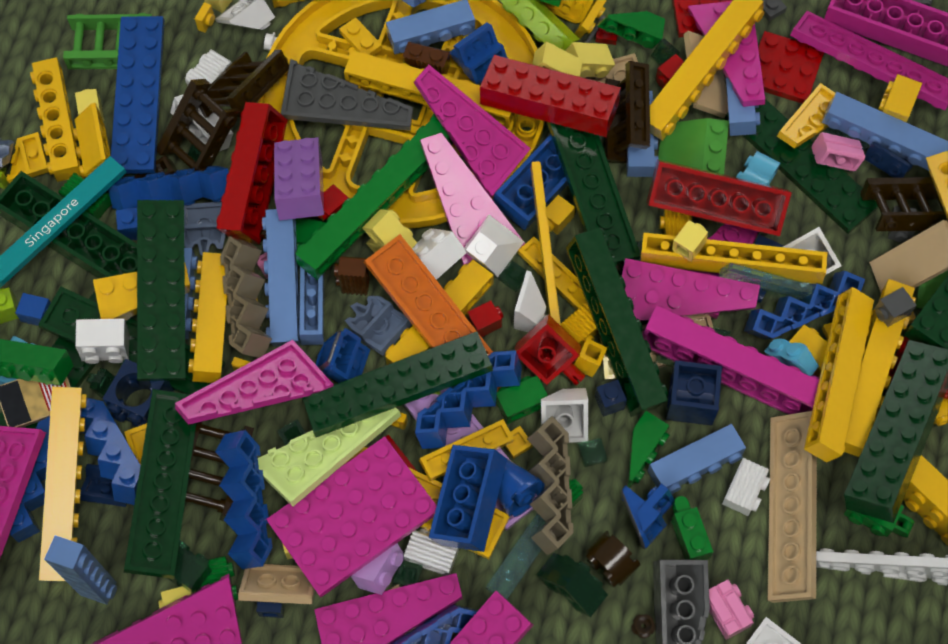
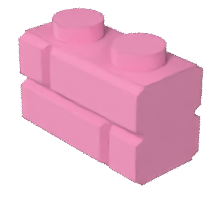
[811,132,865,172]
[709,579,754,640]

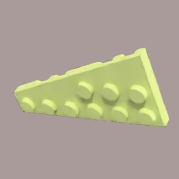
[258,408,401,507]

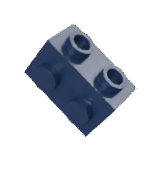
[865,142,913,178]
[80,464,127,507]

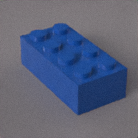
[493,134,568,231]
[428,445,507,552]

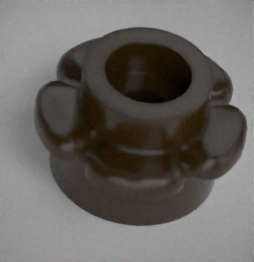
[631,614,656,638]

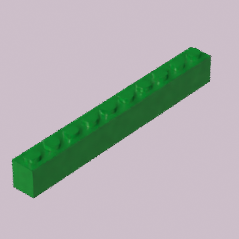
[295,114,453,280]

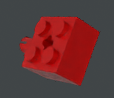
[515,314,585,385]

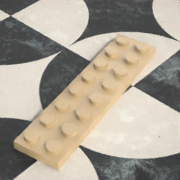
[768,411,817,603]

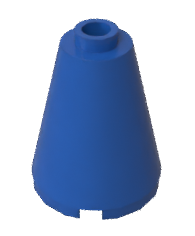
[498,459,545,517]

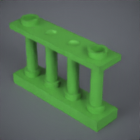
[63,13,152,69]

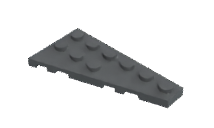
[281,59,413,131]

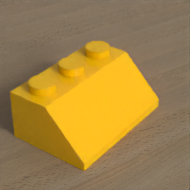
[73,103,111,178]

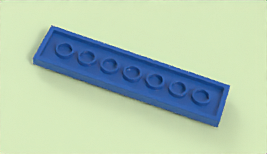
[111,16,165,174]

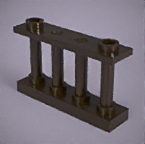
[199,50,289,118]
[605,61,650,164]
[157,79,240,171]
[860,177,948,231]
[185,422,254,521]

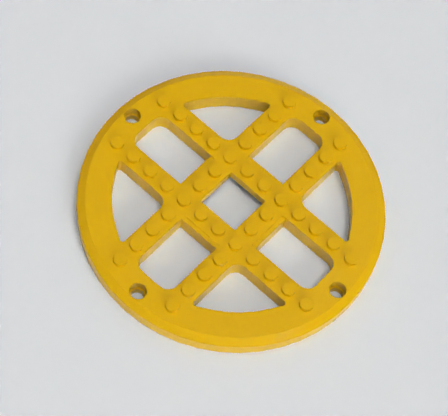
[258,0,545,228]

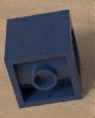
[103,359,174,428]
[666,360,722,426]

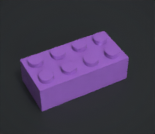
[274,137,324,221]

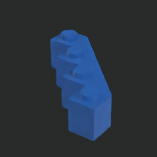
[108,166,229,210]
[744,271,865,339]
[415,350,522,449]
[80,398,140,505]
[10,416,50,543]
[215,430,273,569]
[391,604,478,644]

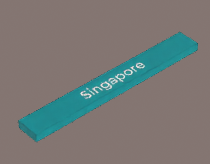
[0,156,127,288]

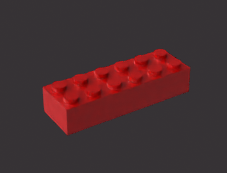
[480,55,621,137]
[216,102,288,244]
[646,159,792,236]

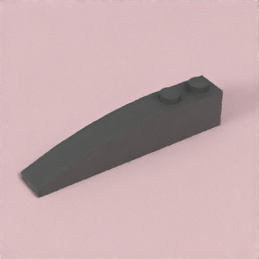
[653,560,710,644]

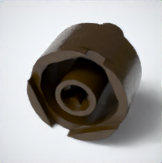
[585,531,641,587]

